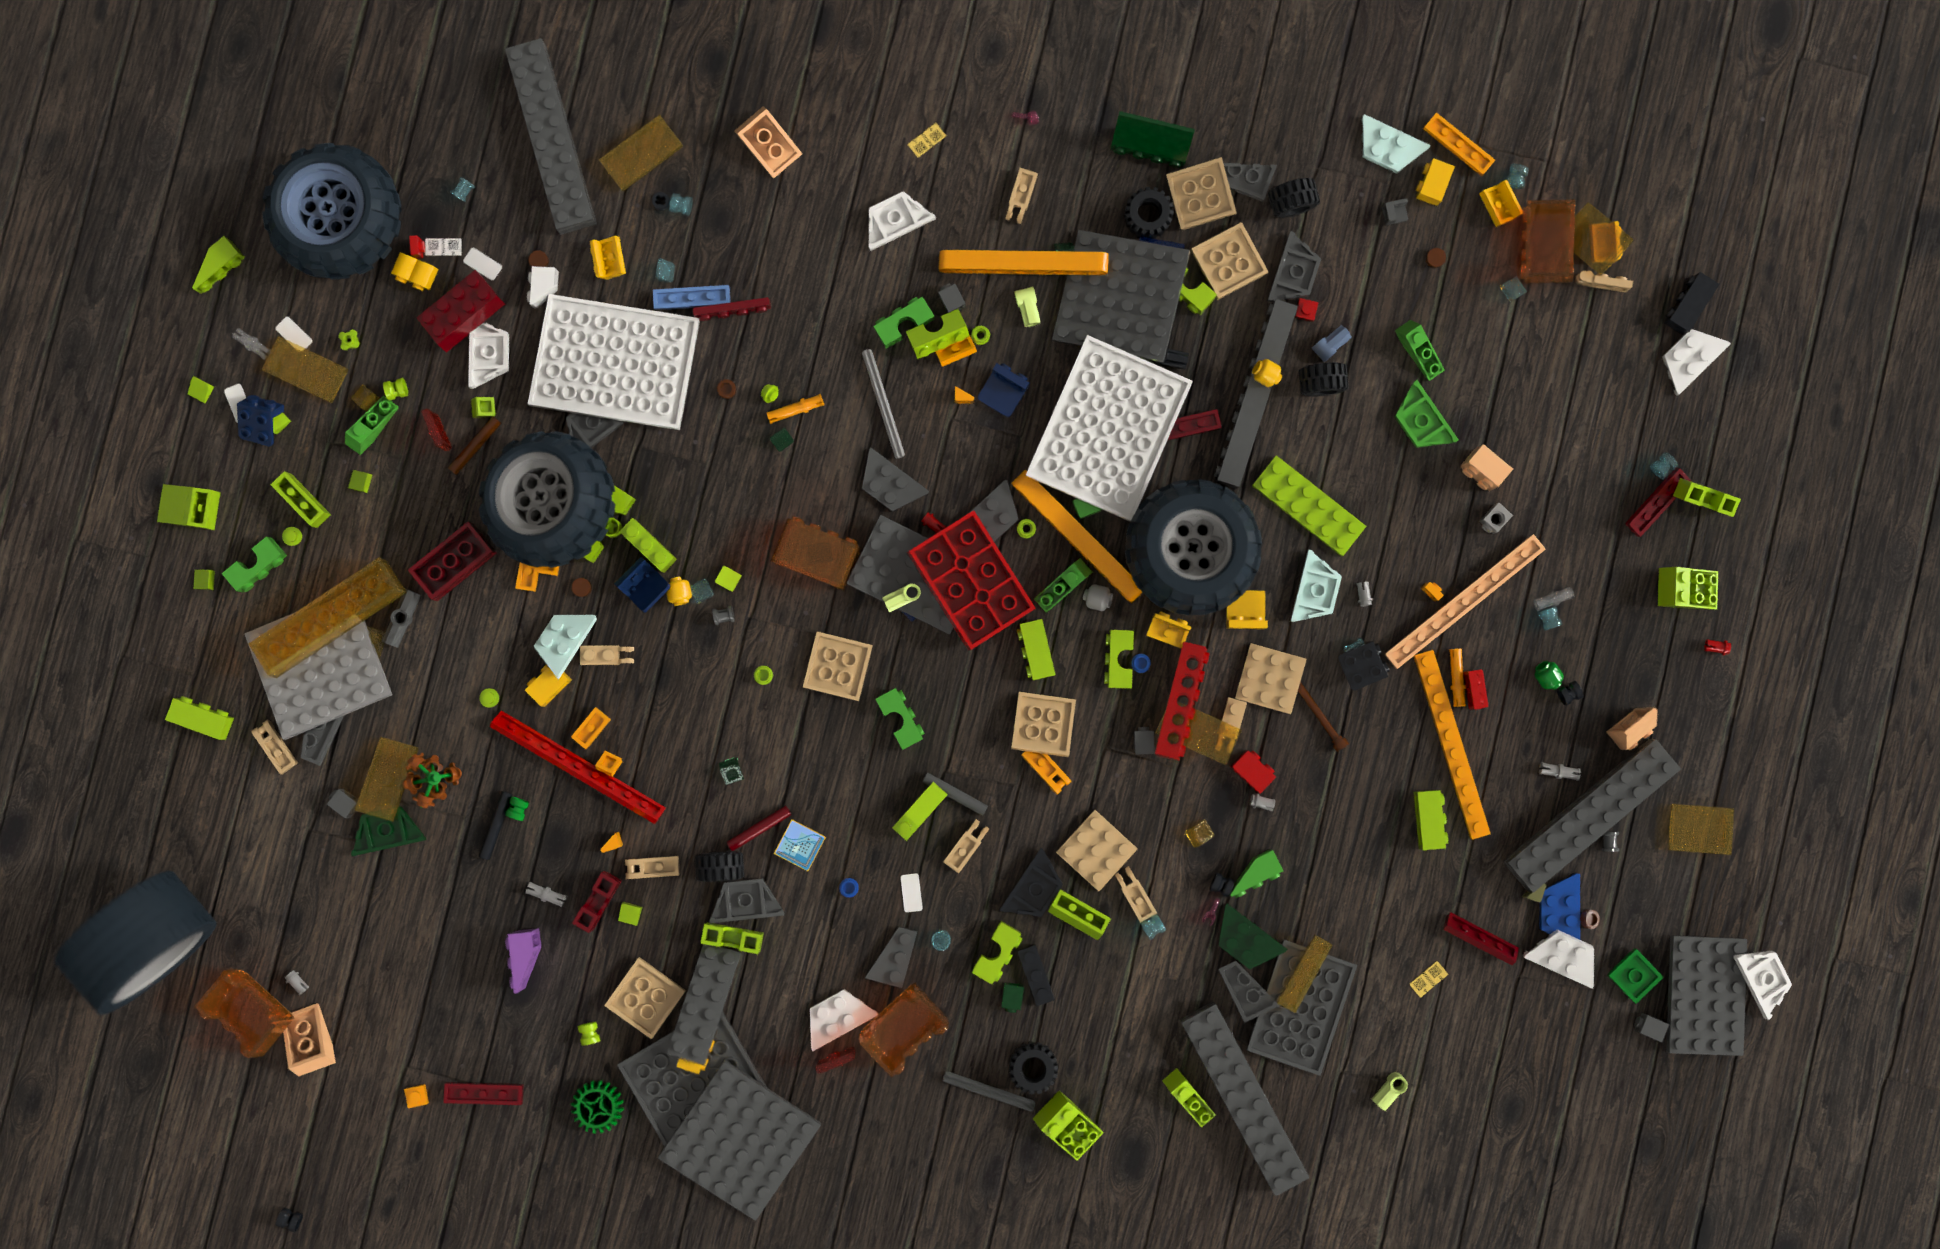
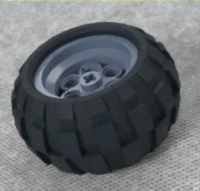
[262,143,401,280]

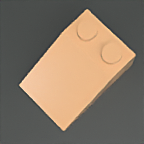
[734,107,802,178]
[1607,707,1657,751]
[281,1003,336,1076]

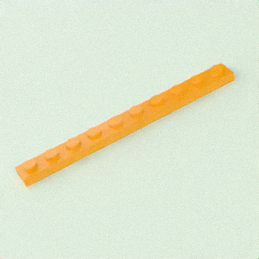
[1414,650,1491,840]

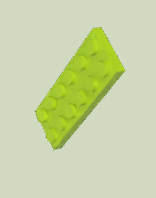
[1252,455,1366,557]

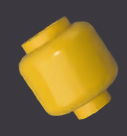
[1252,359,1282,388]
[666,577,692,606]

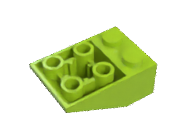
[157,484,220,530]
[1658,567,1718,610]
[1033,1090,1104,1161]

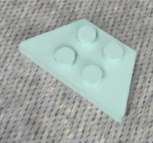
[1362,114,1430,173]
[1290,550,1342,622]
[534,615,597,679]

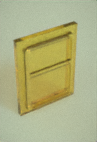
[1556,202,1634,275]
[1668,804,1734,855]

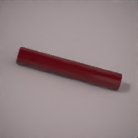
[727,805,792,851]

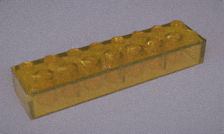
[248,557,406,678]

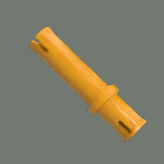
[766,394,824,424]
[1449,649,1466,707]

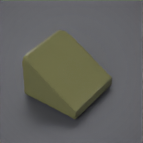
[1522,884,1546,903]

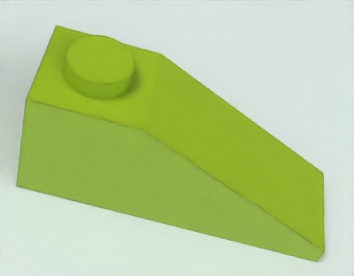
[892,782,948,841]

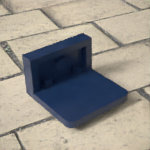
[978,363,1029,417]
[237,395,284,447]
[614,557,670,613]

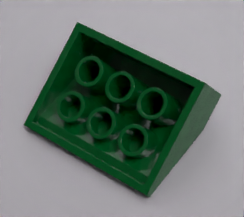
[1110,111,1195,168]

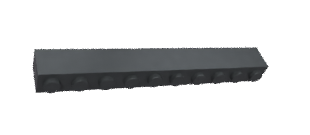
[1214,299,1298,489]

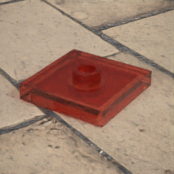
[421,409,452,451]
[815,1046,856,1074]

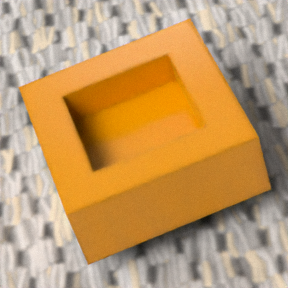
[1421,582,1444,602]
[595,751,622,777]
[404,1084,429,1108]

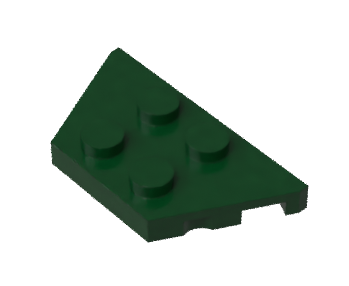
[351,806,426,856]
[1218,903,1288,969]

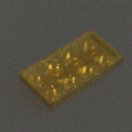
[599,115,683,191]
[262,336,349,403]
[1155,702,1242,765]
[355,737,419,822]

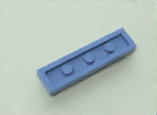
[653,285,731,310]

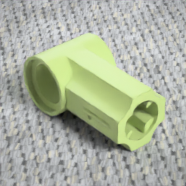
[1014,287,1040,327]
[882,583,921,612]
[1372,1072,1408,1111]

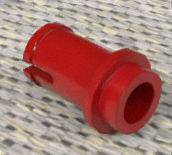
[921,512,946,533]
[1704,639,1731,655]

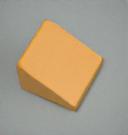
[955,386,974,404]
[600,832,623,853]

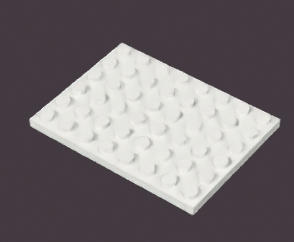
[528,294,700,430]
[1026,335,1193,522]

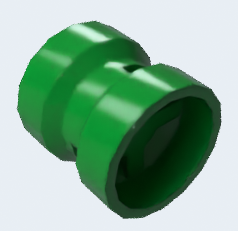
[505,797,530,821]

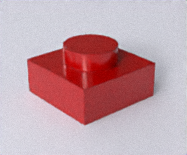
[409,235,426,259]
[1295,298,1319,322]

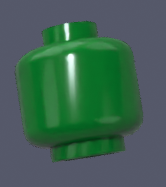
[1534,661,1564,690]

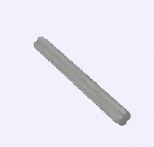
[862,349,905,459]

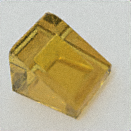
[351,384,380,412]
[1185,819,1215,848]

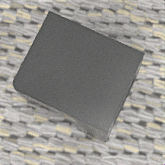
[1382,198,1408,226]

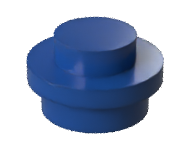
[1131,654,1151,673]
[839,878,859,898]

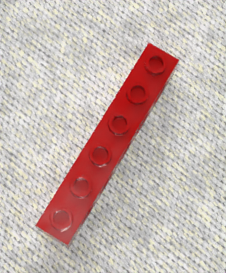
[1155,642,1210,761]

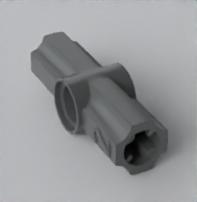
[382,588,421,648]

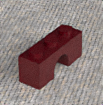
[572,871,622,933]

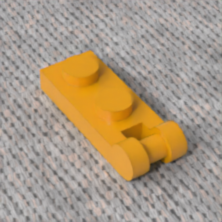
[1021,751,1071,795]

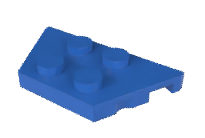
[1539,873,1580,940]

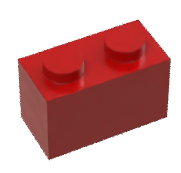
[1230,750,1276,794]

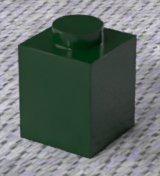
[1001,982,1024,1013]

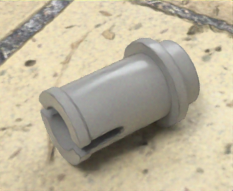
[1357,582,1373,607]
[1249,793,1275,811]
[285,970,309,996]

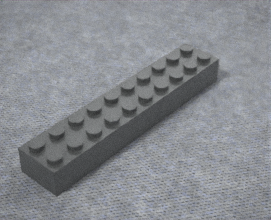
[505,38,597,235]
[1503,739,1681,893]
[1180,1002,1310,1197]

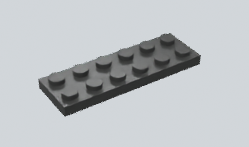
[667,944,741,1066]

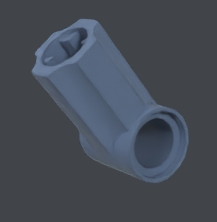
[1312,325,1352,362]

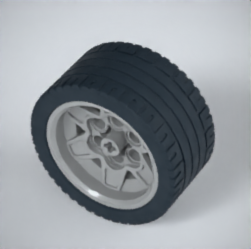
[54,871,216,1015]

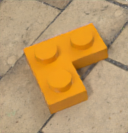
[515,562,559,592]

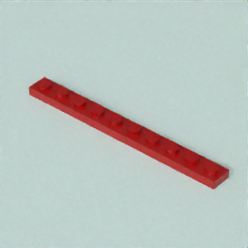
[490,711,666,824]

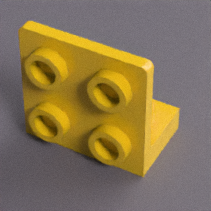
[1226,590,1268,629]

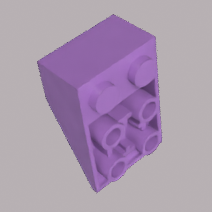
[506,928,541,993]

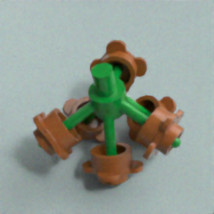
[403,753,462,808]

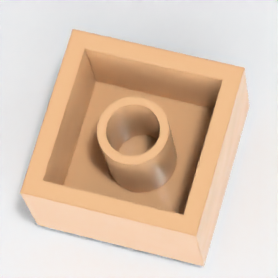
[1460,444,1513,491]

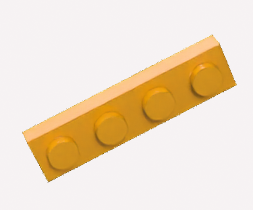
[1423,112,1495,176]

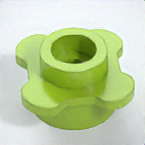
[338,330,360,351]

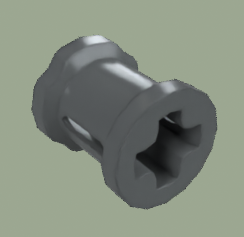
[712,605,735,626]
[1602,831,1620,852]

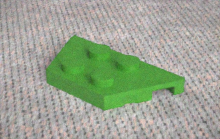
[1394,380,1459,448]

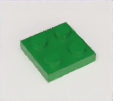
[1607,948,1664,1004]

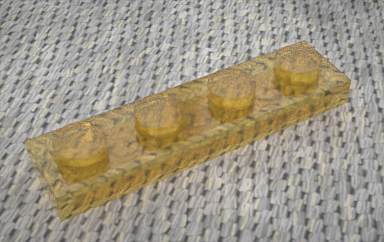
[1277,934,1332,1013]

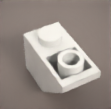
[527,266,559,308]

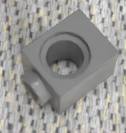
[1479,503,1513,534]

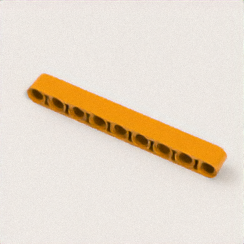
[939,250,1109,275]
[1011,470,1142,603]

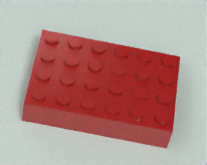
[907,510,1036,650]

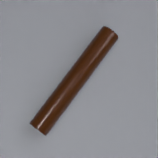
[448,416,502,475]

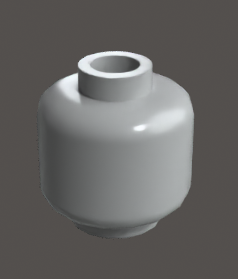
[1083,584,1113,611]

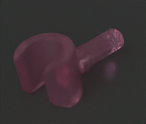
[1012,111,1039,125]
[1202,898,1220,926]

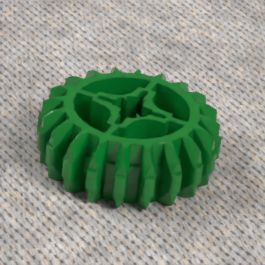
[571,1080,624,1134]

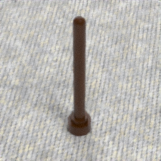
[1298,682,1349,752]

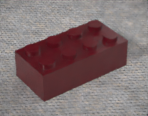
[417,269,505,353]
[408,522,497,601]

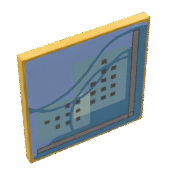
[774,819,826,871]

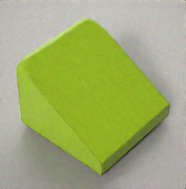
[188,376,214,403]
[471,397,495,418]
[273,412,291,434]
[348,470,372,493]
[715,566,742,592]
[193,570,215,590]
[618,902,642,926]

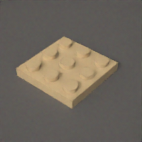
[1166,157,1237,230]
[1191,222,1268,300]
[803,632,873,701]
[1235,643,1307,715]
[1011,692,1076,757]
[1056,810,1138,891]
[604,957,686,1039]

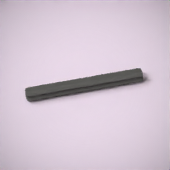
[943,1071,1036,1112]

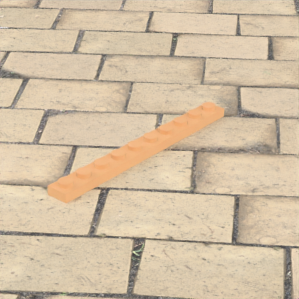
[1384,534,1545,669]

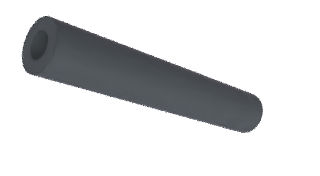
[922,773,988,816]

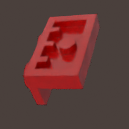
[1463,669,1488,710]

